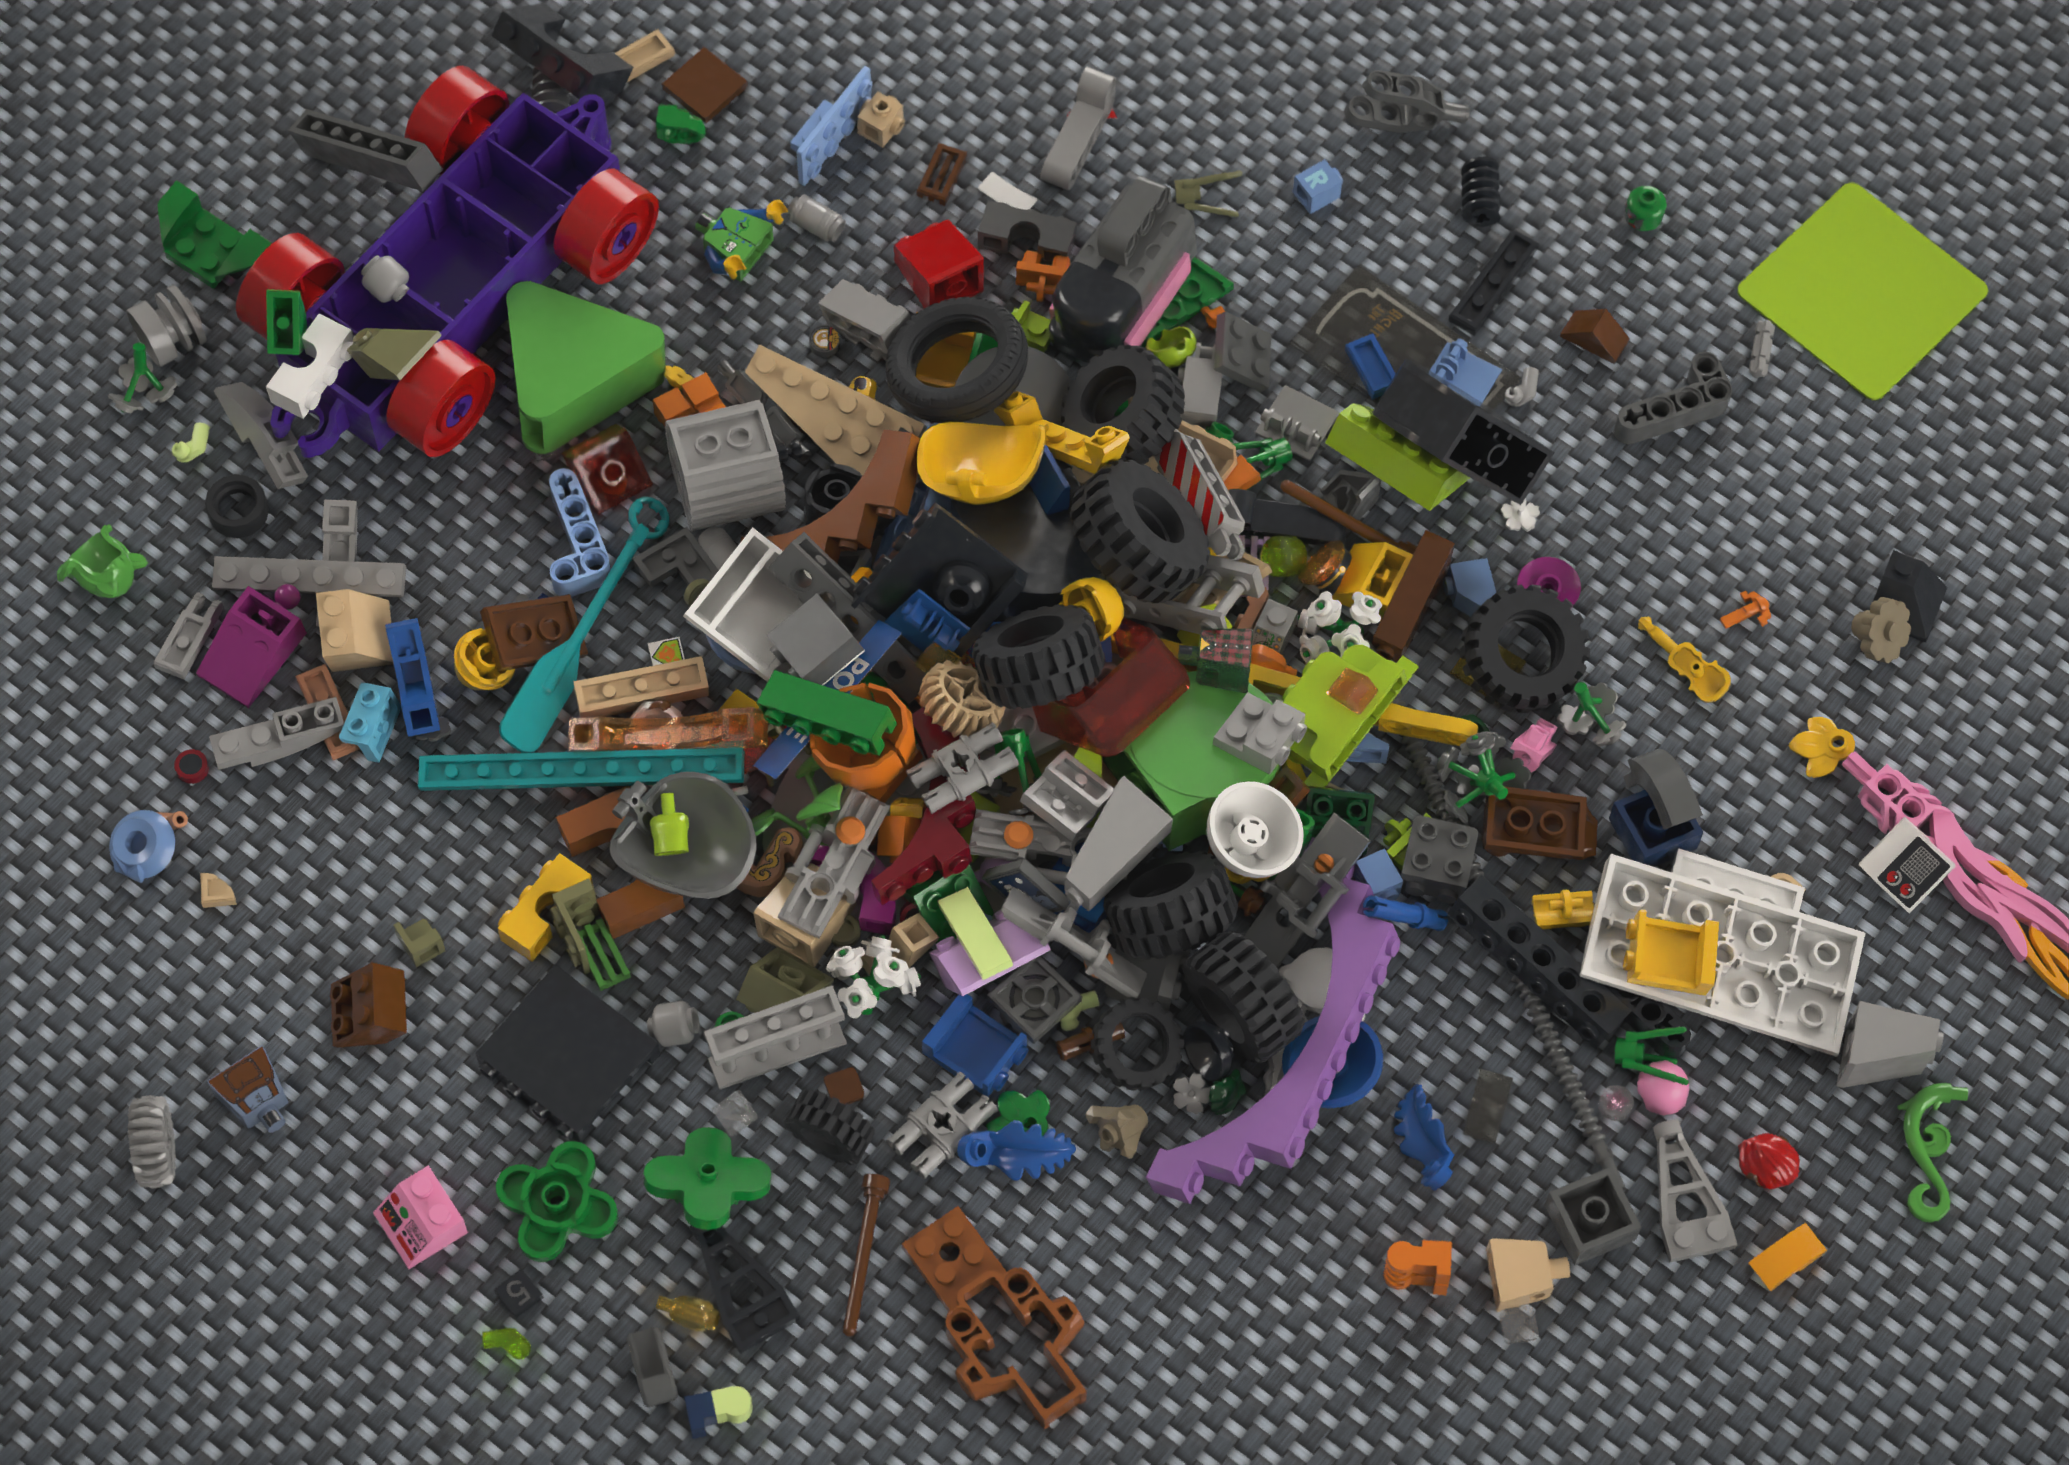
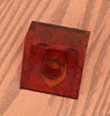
[561,423,653,515]

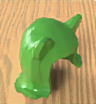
[57,524,148,598]

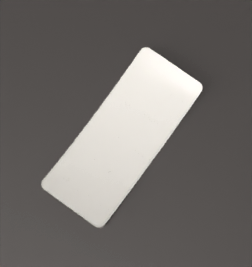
[978,172,1038,210]

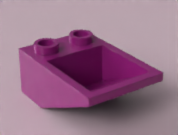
[196,584,307,709]

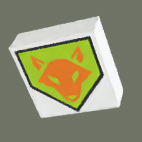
[648,637,685,666]

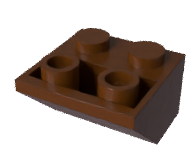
[330,962,407,1048]

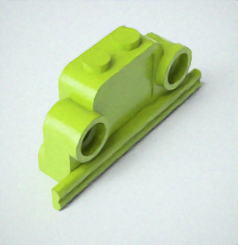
[1282,645,1419,788]

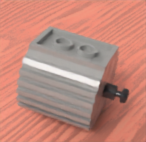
[665,400,802,531]

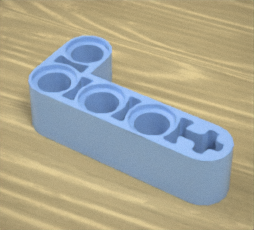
[549,468,611,597]

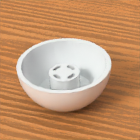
[1207,781,1303,878]

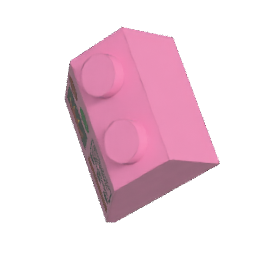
[373,1165,468,1269]

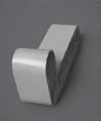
[1040,67,1116,190]

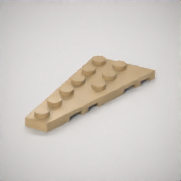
[745,344,927,476]

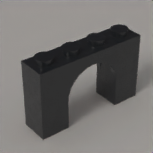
[491,3,634,100]

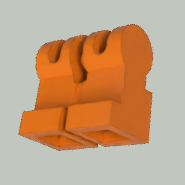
[653,373,726,426]
[1384,1240,1452,1296]

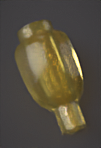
[656,1295,720,1332]

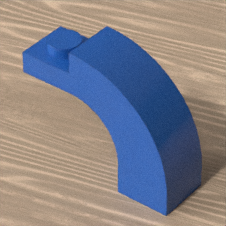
[385,618,440,737]

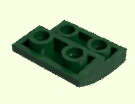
[1305,786,1375,855]

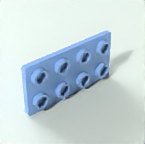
[790,66,872,186]

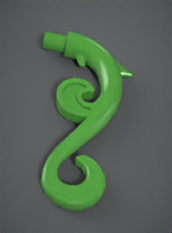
[1897,1083,1968,1223]

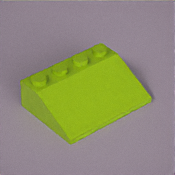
[1325,403,1470,511]

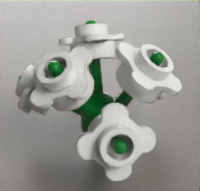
[1298,591,1382,664]
[826,935,921,1018]

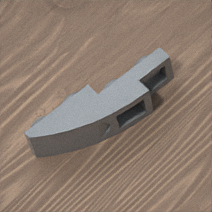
[214,382,308,489]
[209,697,344,770]

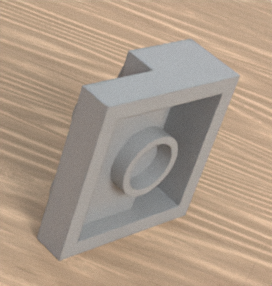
[1213,692,1307,775]

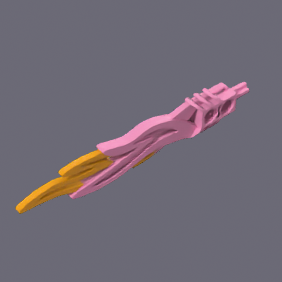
[1841,752,2069,1000]

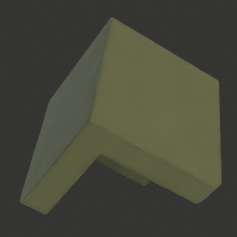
[393,919,445,968]

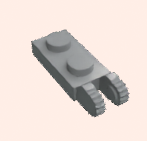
[153,592,223,680]

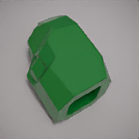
[656,105,706,144]

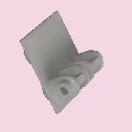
[1255,385,1340,461]

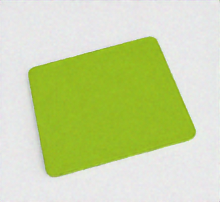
[1738,183,1988,400]

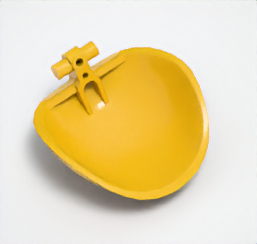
[917,421,1046,505]

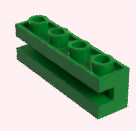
[756,670,897,756]

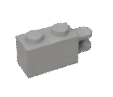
[1178,342,1223,429]

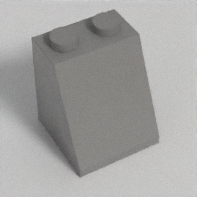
[1836,1001,1944,1088]

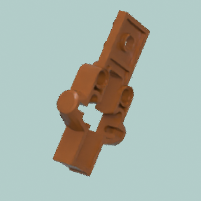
[902,1206,1087,1430]

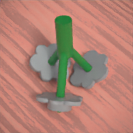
[108,343,177,413]
[1557,682,1626,747]

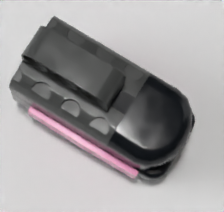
[1049,175,1197,364]

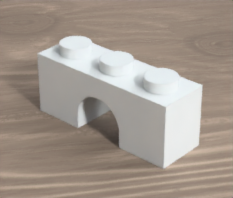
[266,314,354,419]

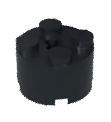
[804,464,862,525]

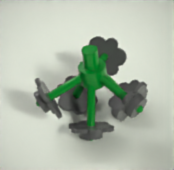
[1437,731,1531,823]

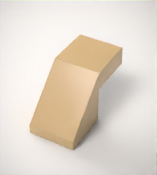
[861,913,939,975]

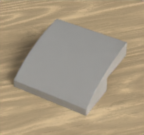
[1020,750,1114,841]

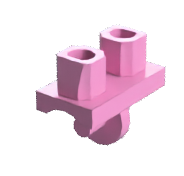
[1511,718,1558,772]

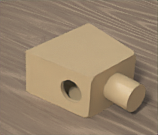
[1486,1239,1570,1312]

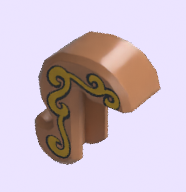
[736,828,804,897]

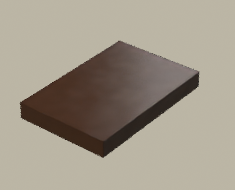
[480,594,588,672]

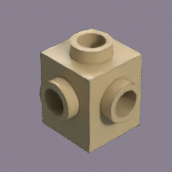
[857,91,905,147]

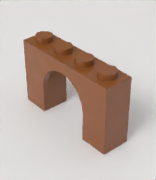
[556,785,685,939]

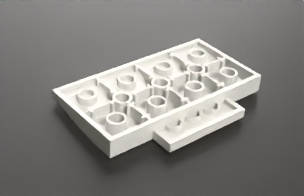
[1579,848,1865,1056]

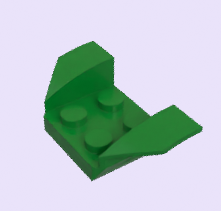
[157,180,272,289]

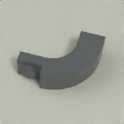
[1623,749,1703,830]

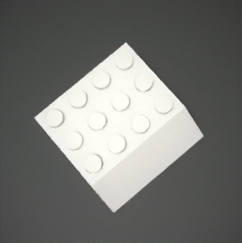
[683,527,835,682]

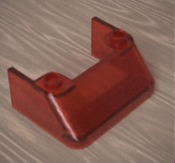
[1032,618,1190,757]

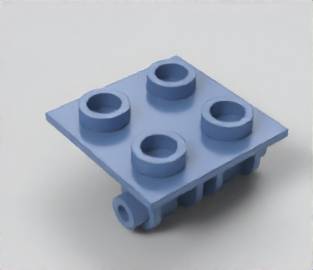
[1430,339,1502,403]

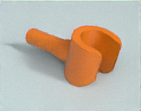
[1201,306,1225,329]

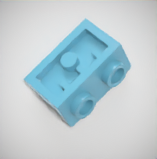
[339,683,401,763]

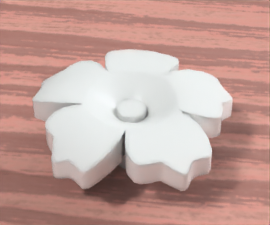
[1500,498,1540,532]

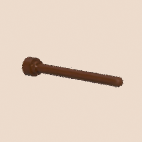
[1280,480,1417,554]
[843,1174,890,1337]

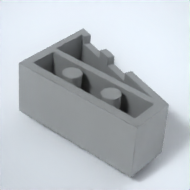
[818,279,911,361]

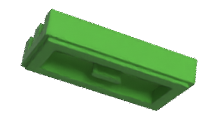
[577,918,631,991]

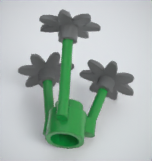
[977,728,1043,816]

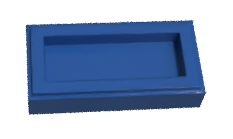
[1345,333,1396,400]

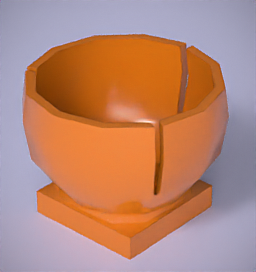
[809,683,923,803]

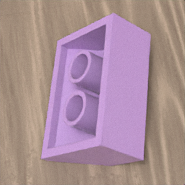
[929,910,1051,996]

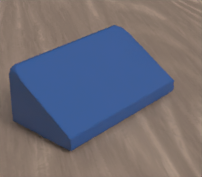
[1029,445,1070,515]

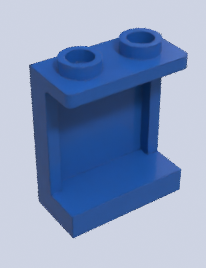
[922,994,1029,1097]

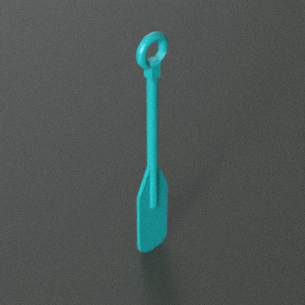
[499,496,670,753]

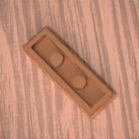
[295,663,360,760]

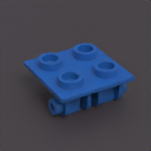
[884,589,970,661]

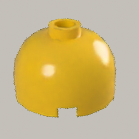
[1059,577,1124,642]

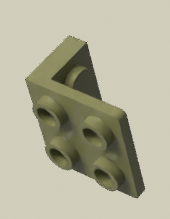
[550,878,600,974]

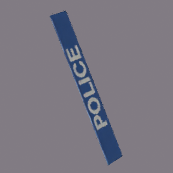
[753,620,902,779]

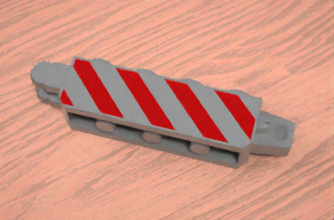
[1153,429,1245,561]

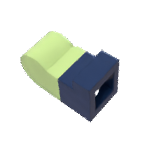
[684,1386,752,1439]

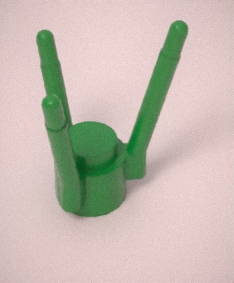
[1232,437,1292,490]
[1615,1026,1689,1085]

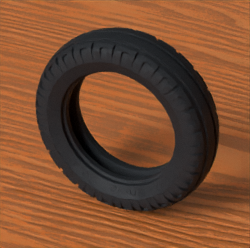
[886,297,1028,423]

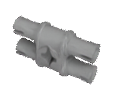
[906,722,1019,814]
[886,1072,998,1179]

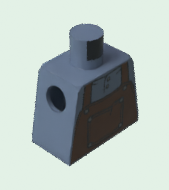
[207,1046,288,1133]

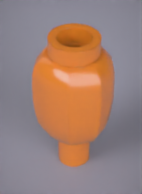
[1239,644,1297,676]

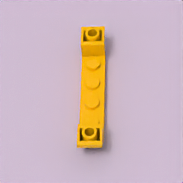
[994,391,1130,474]

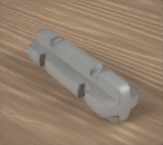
[1749,320,1775,378]

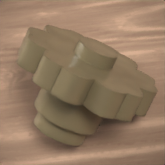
[1852,597,1911,663]

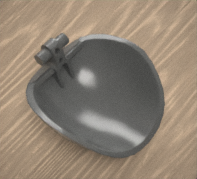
[609,772,756,899]

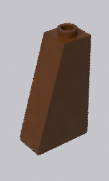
[1372,530,1455,662]

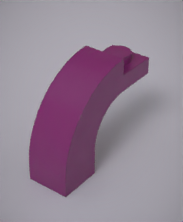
[810,845,896,935]

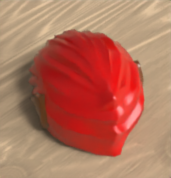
[1738,1133,1800,1190]

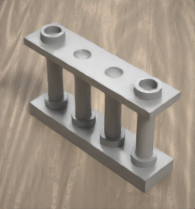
[1114,555,1265,641]
[704,985,847,1090]

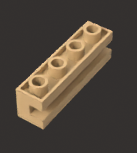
[574,656,709,721]

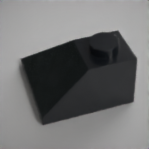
[1869,550,1947,643]

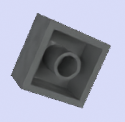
[1544,1167,1642,1266]

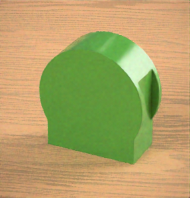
[1102,671,1281,851]

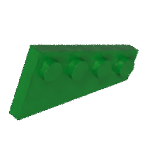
[1140,257,1234,348]

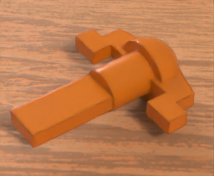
[1720,591,1771,629]

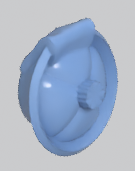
[109,810,175,883]

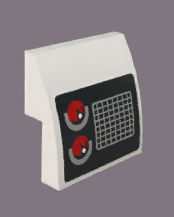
[1859,817,1956,913]

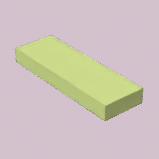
[938,887,1013,980]

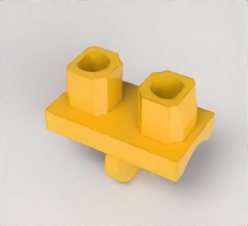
[1532,890,1594,930]

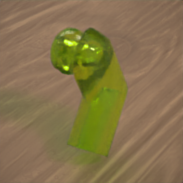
[482,1328,531,1360]

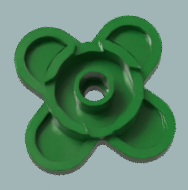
[644,1127,771,1230]
[496,1141,618,1262]

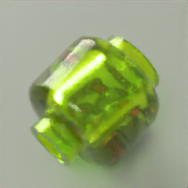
[1260,536,1307,577]

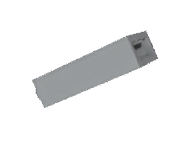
[1064,776,1173,912]

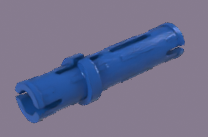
[1363,895,1448,931]

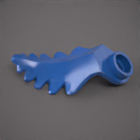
[1394,1084,1454,1191]
[957,1120,1076,1181]

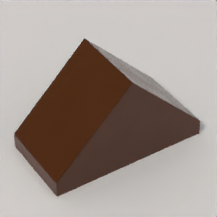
[1560,309,1630,364]

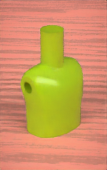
[650,793,689,856]

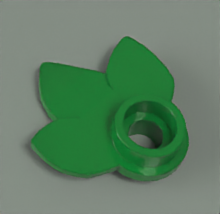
[986,1090,1050,1136]

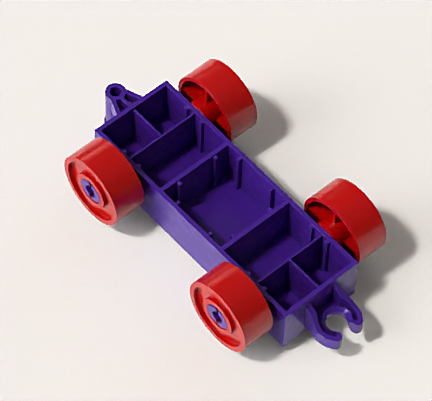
[236,66,659,458]

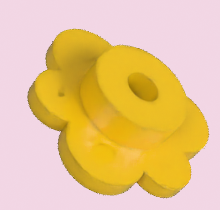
[664,366,694,390]

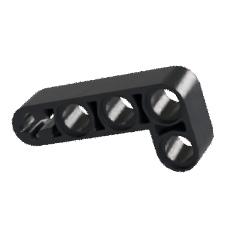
[1228,489,1347,548]
[1603,984,1691,1059]

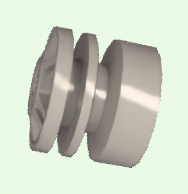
[126,284,207,368]

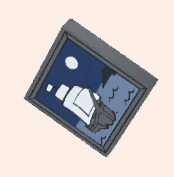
[982,859,1070,913]

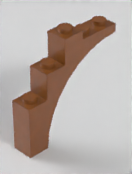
[740,429,920,564]

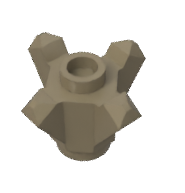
[1085,1104,1148,1159]

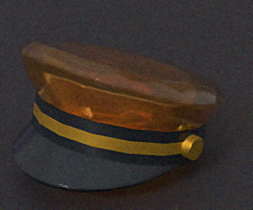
[1298,540,1352,596]

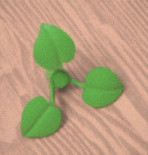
[751,756,843,847]

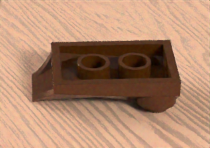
[1482,786,1598,860]

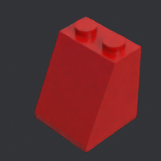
[894,219,984,308]

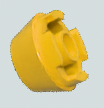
[454,628,515,691]

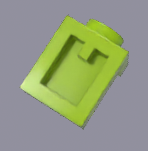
[1011,300,1051,352]

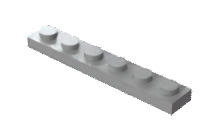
[212,556,406,597]

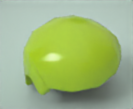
[1145,327,1196,369]

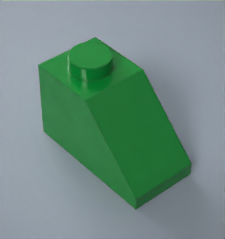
[266,289,307,355]

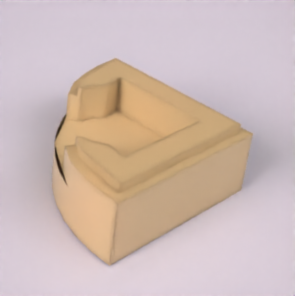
[200,873,237,908]

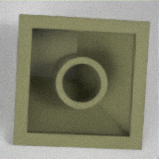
[346,328,442,380]
[736,947,834,1013]

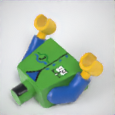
[695,200,789,282]

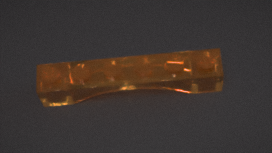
[568,707,768,752]

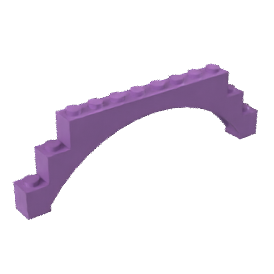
[1146,837,1400,1204]

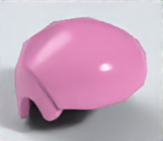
[1637,1060,1689,1116]

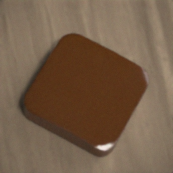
[824,1067,864,1105]

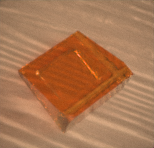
[1326,668,1378,714]

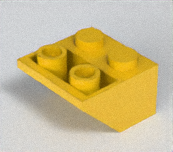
[1332,542,1413,621]

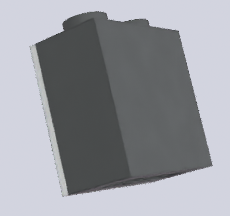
[767,593,865,686]

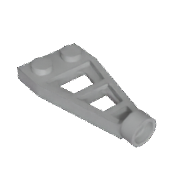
[1653,1120,1738,1263]

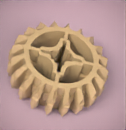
[918,660,1006,738]

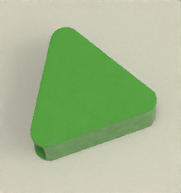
[506,281,666,454]

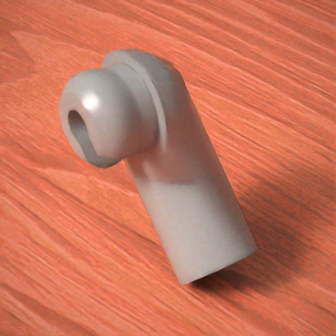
[1505,367,1539,407]

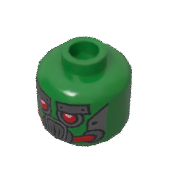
[1624,186,1666,231]

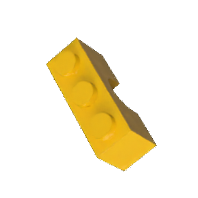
[498,853,594,962]

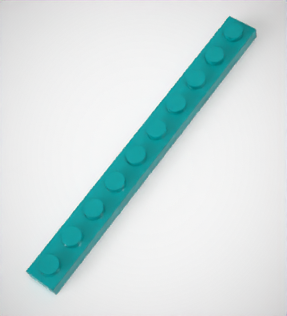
[418,747,745,791]

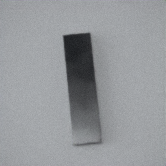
[1448,228,1539,336]

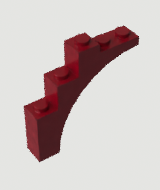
[871,707,980,905]

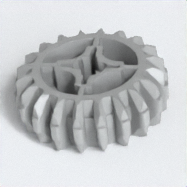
[128,1095,176,1188]

